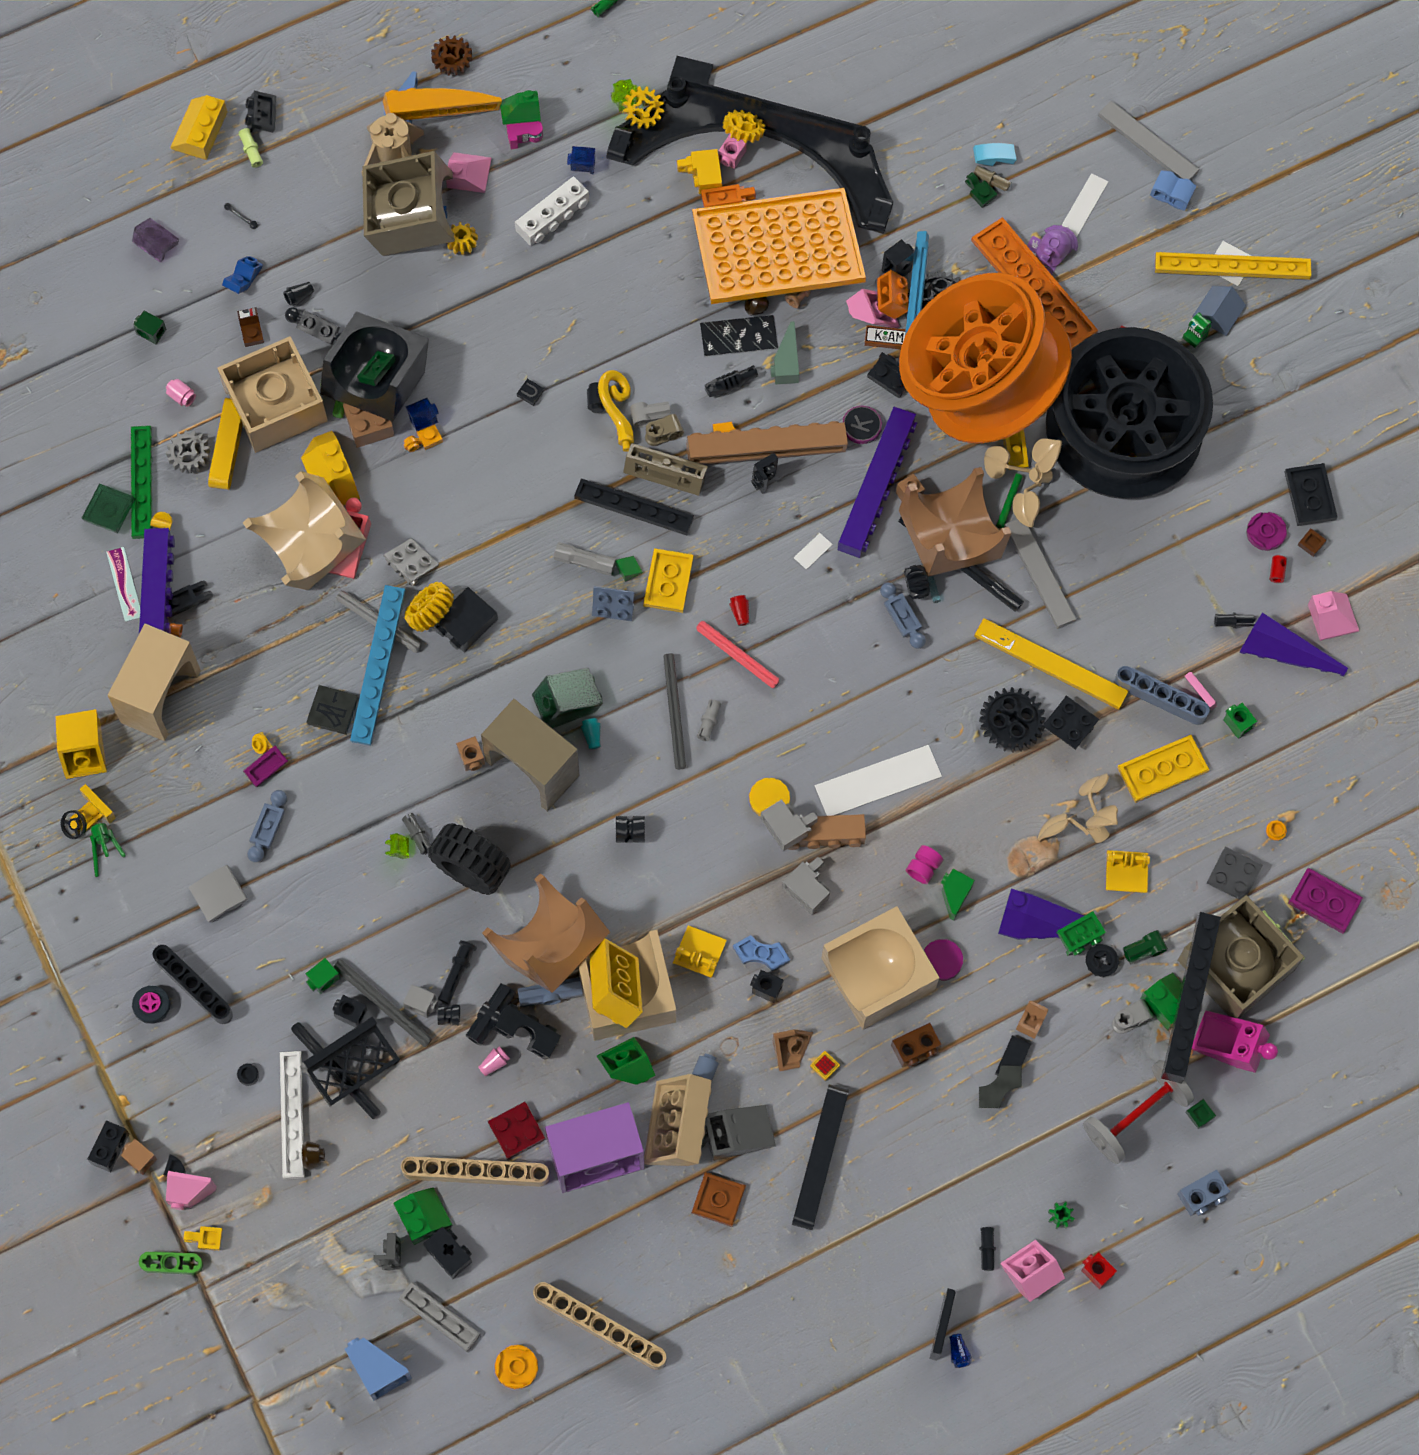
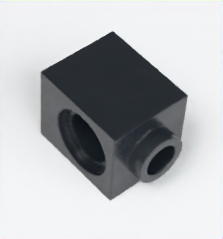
[750,970,784,1004]
[332,995,367,1028]

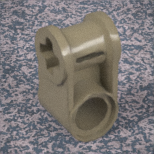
[645,414,684,446]

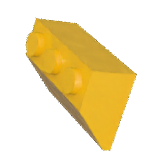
[170,95,228,160]

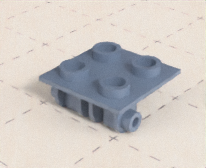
[592,586,634,621]

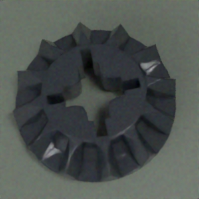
[1085,944,1119,978]

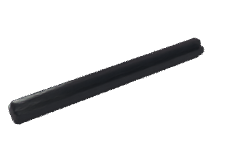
[291,1022,381,1119]

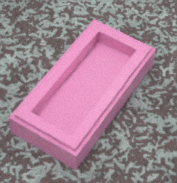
[1185,672,1217,711]

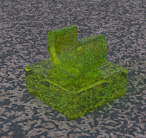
[385,833,409,859]

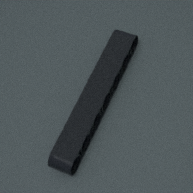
[792,1084,849,1231]

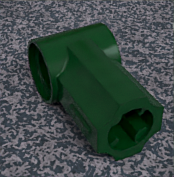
[1123,930,1168,965]

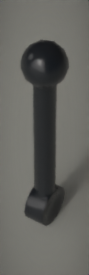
[224,203,258,229]

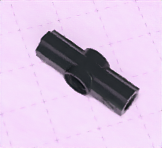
[466,983,516,1046]

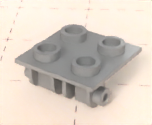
[383,538,439,586]

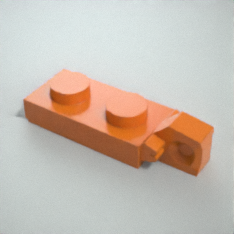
[701,184,756,207]

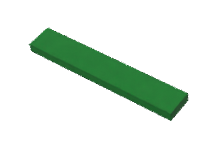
[131,426,153,539]

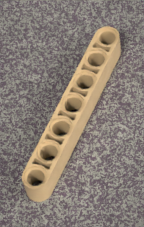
[401,1157,550,1187]
[533,1282,666,1370]

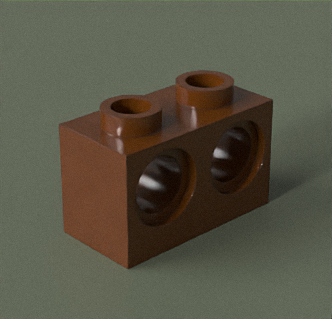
[891,1023,942,1068]

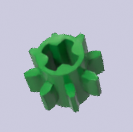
[1048,1202,1075,1229]

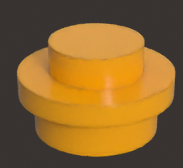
[1266,820,1287,841]

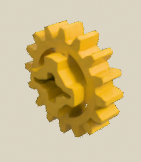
[622,86,664,129]
[723,110,765,143]

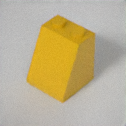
[55,709,107,779]

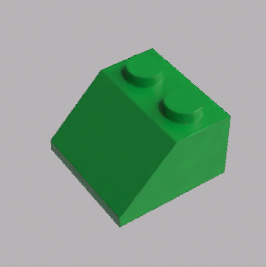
[1140,972,1182,1031]
[393,1187,453,1245]

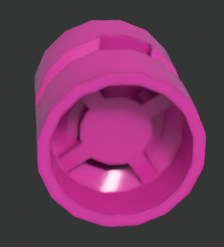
[906,845,944,884]

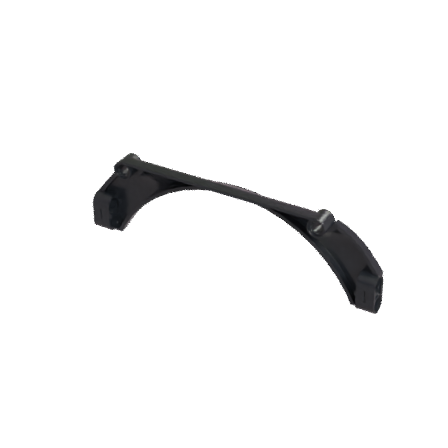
[606,76,894,234]

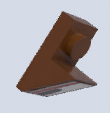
[237,307,264,347]

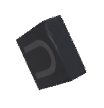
[516,378,544,406]

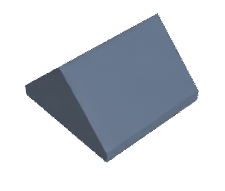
[1192,286,1246,336]

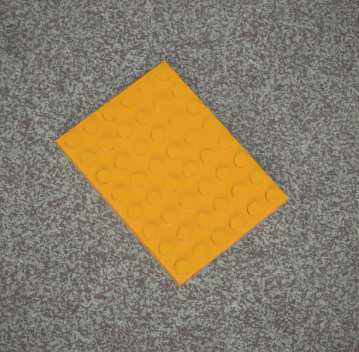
[692,188,866,304]

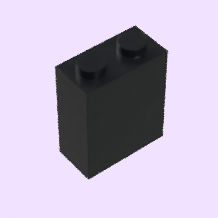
[435,587,498,653]

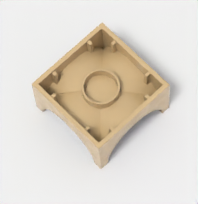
[243,471,366,590]

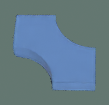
[733,935,790,972]

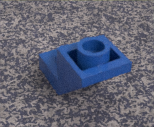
[222,256,263,294]

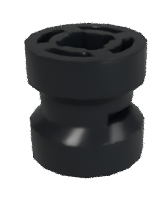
[437,1004,460,1026]

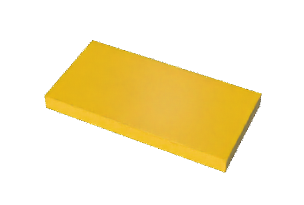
[1117,735,1209,803]

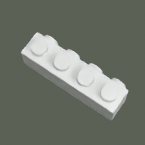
[515,176,589,246]

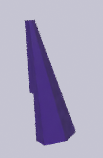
[1240,612,1348,677]

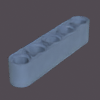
[1114,666,1210,725]

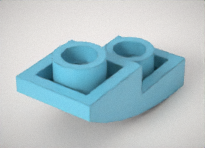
[973,143,1017,166]

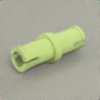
[238,128,263,168]

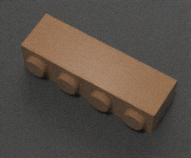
[788,814,866,850]

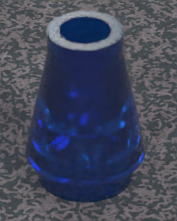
[949,1333,972,1368]

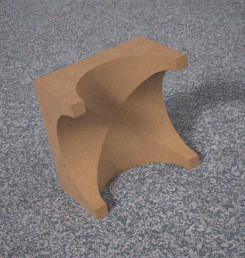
[899,467,1012,577]
[482,874,610,993]

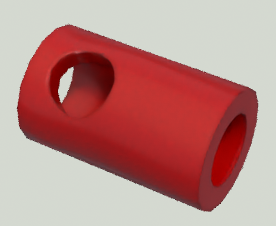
[1269,555,1287,583]

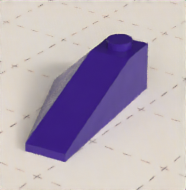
[998,889,1084,940]

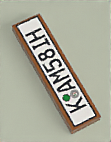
[864,325,906,350]

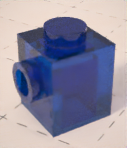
[405,398,439,431]

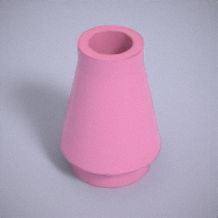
[478,1046,510,1076]

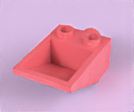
[329,498,371,579]

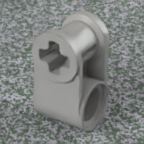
[1112,999,1154,1034]

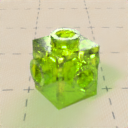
[610,79,637,112]

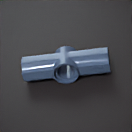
[518,977,583,1007]

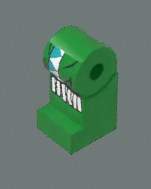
[1182,312,1212,349]

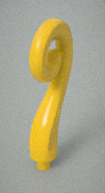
[598,370,634,452]

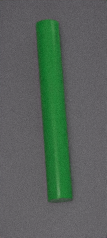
[996,473,1023,529]

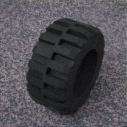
[428,823,511,895]

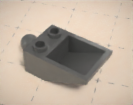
[701,1105,776,1161]

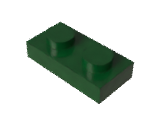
[357,351,396,386]

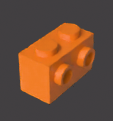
[877,270,908,320]

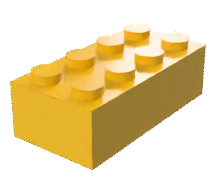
[589,939,643,1028]

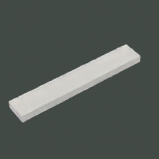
[280,1051,305,1180]

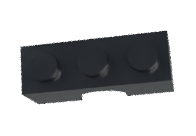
[490,1003,561,1060]

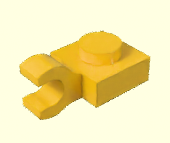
[183,1226,223,1251]

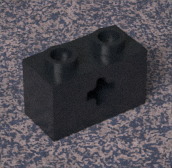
[881,239,914,277]
[423,1226,472,1279]

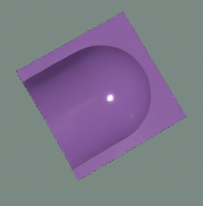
[545,1102,644,1194]

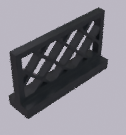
[300,1016,400,1107]

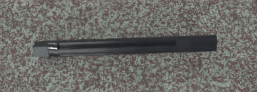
[898,517,1024,612]

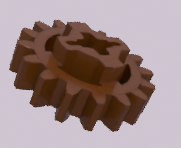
[431,35,472,76]

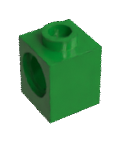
[1223,702,1257,739]
[305,958,340,994]

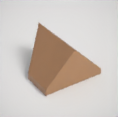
[772,1029,813,1071]

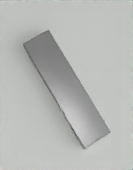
[398,1282,480,1352]

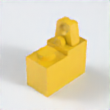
[677,149,722,195]

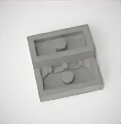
[189,865,248,922]

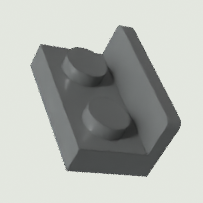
[373,1233,401,1271]

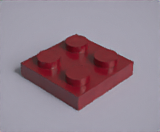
[487,1102,545,1160]

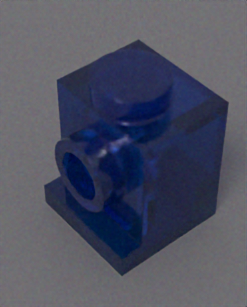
[567,146,596,174]

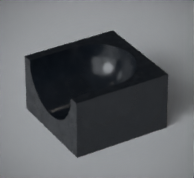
[320,311,429,421]

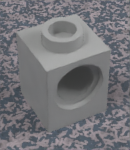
[403,985,438,1018]

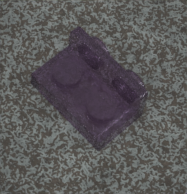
[132,218,179,262]

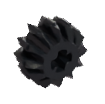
[904,565,930,600]

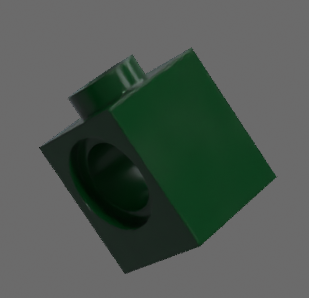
[133,310,167,345]

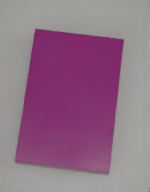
[1288,868,1363,934]

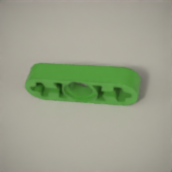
[139,1252,203,1275]

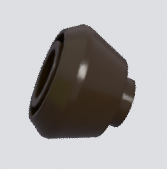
[745,297,769,316]
[302,1141,325,1170]

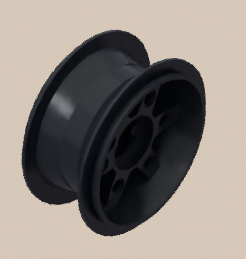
[1045,327,1213,499]

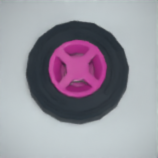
[132,986,170,1024]

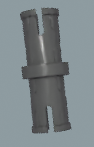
[402,813,431,855]

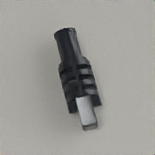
[704,365,758,397]

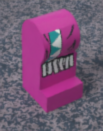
[506,121,543,150]

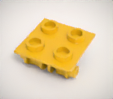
[1106,850,1150,893]
[673,925,727,978]

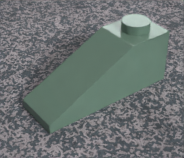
[770,321,799,385]

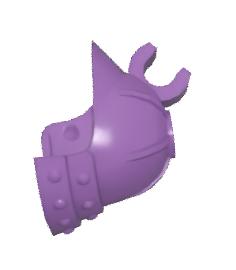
[1036,225,1078,267]

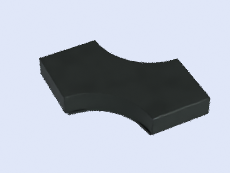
[979,1066,1022,1108]

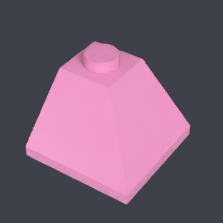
[446,152,492,193]
[846,289,900,328]
[1308,591,1359,641]
[166,1171,217,1210]

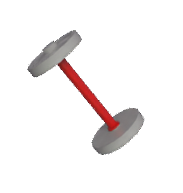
[1083,1060,1194,1164]

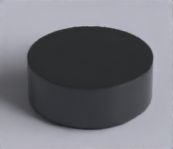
[237,1063,259,1086]

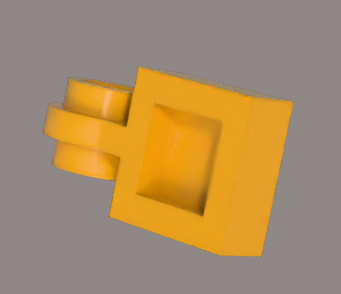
[404,423,443,452]

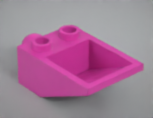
[1192,1010,1278,1073]

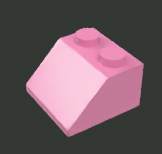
[1000,1240,1065,1302]

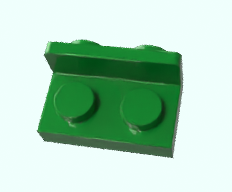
[1056,911,1106,956]

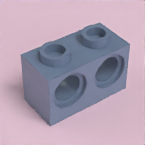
[1177,1169,1230,1216]

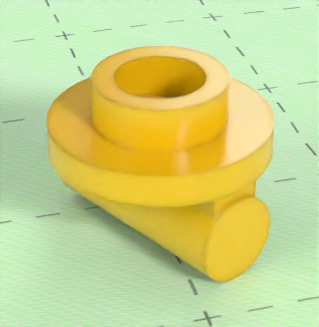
[150,512,173,531]
[252,732,273,754]

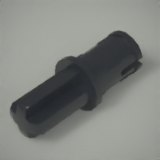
[1214,612,1256,628]
[979,1227,996,1271]

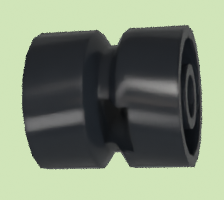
[616,816,645,843]

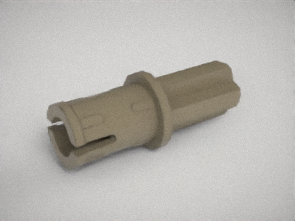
[973,165,1011,191]

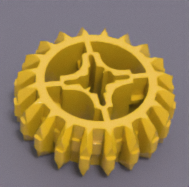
[404,582,454,632]

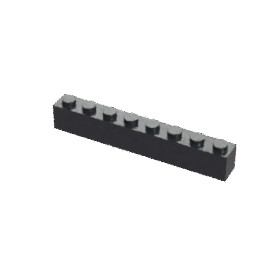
[1161,912,1221,1084]

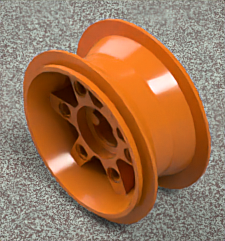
[899,273,1072,443]

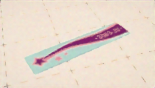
[106,547,140,622]

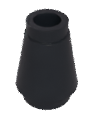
[283,282,314,306]

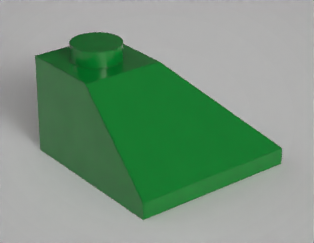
[500,90,541,125]
[597,1037,656,1085]

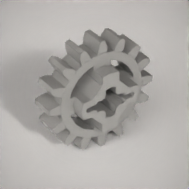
[166,430,210,473]

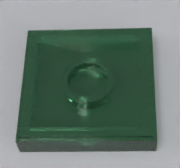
[82,483,135,534]

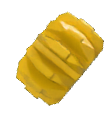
[446,222,478,255]

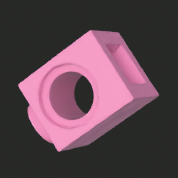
[718,134,747,169]

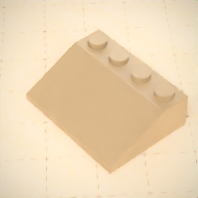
[644,1074,712,1166]

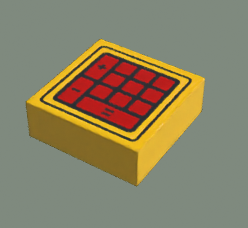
[810,1051,840,1081]

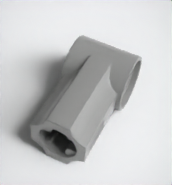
[630,402,671,428]

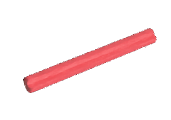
[696,621,779,688]

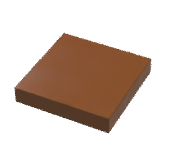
[691,1172,746,1227]

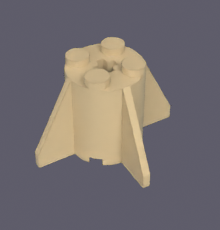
[361,113,424,176]

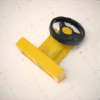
[60,784,116,839]

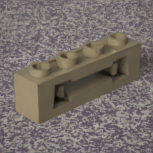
[623,443,708,496]

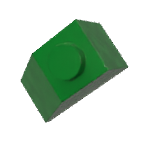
[941,869,975,921]

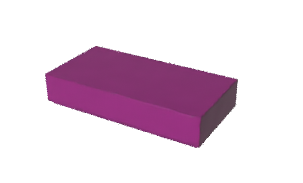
[243,745,288,787]

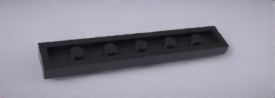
[574,478,694,536]

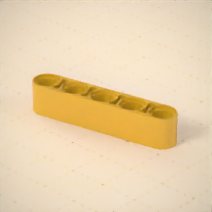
[208,398,243,490]

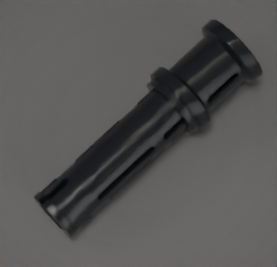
[438,940,477,1004]

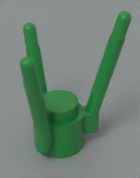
[90,823,126,877]

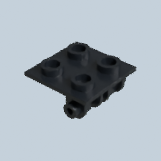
[1042,695,1099,750]
[1207,846,1263,900]

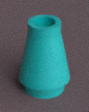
[581,718,601,750]

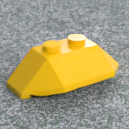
[301,431,360,506]

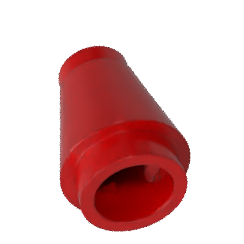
[729,595,750,626]

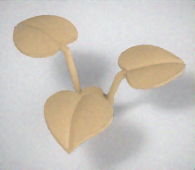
[984,439,1062,527]
[1038,773,1118,843]

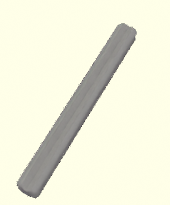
[336,591,421,653]

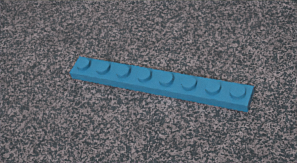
[350,585,406,746]

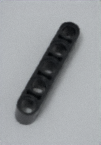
[152,945,233,1024]

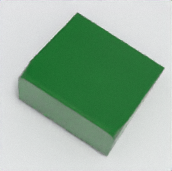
[616,556,643,582]

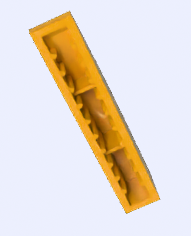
[383,88,502,120]

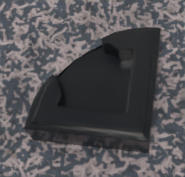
[163,1154,186,1177]

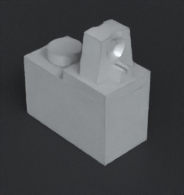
[760,799,818,852]
[782,857,830,915]

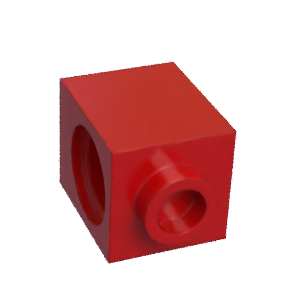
[1081,1252,1117,1289]

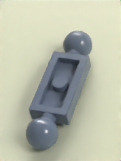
[880,582,926,649]
[247,790,287,862]

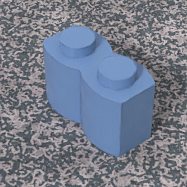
[1150,170,1196,211]

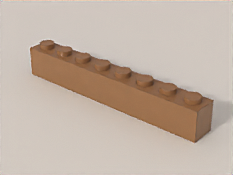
[686,421,848,464]

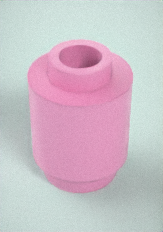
[166,379,196,407]

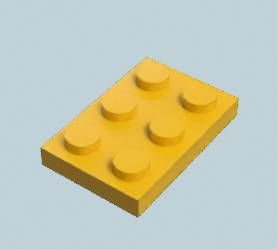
[643,548,694,613]

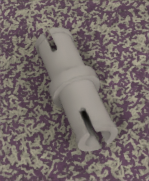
[697,699,721,741]

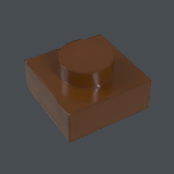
[1298,528,1327,557]

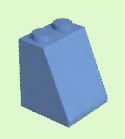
[345,1338,412,1401]

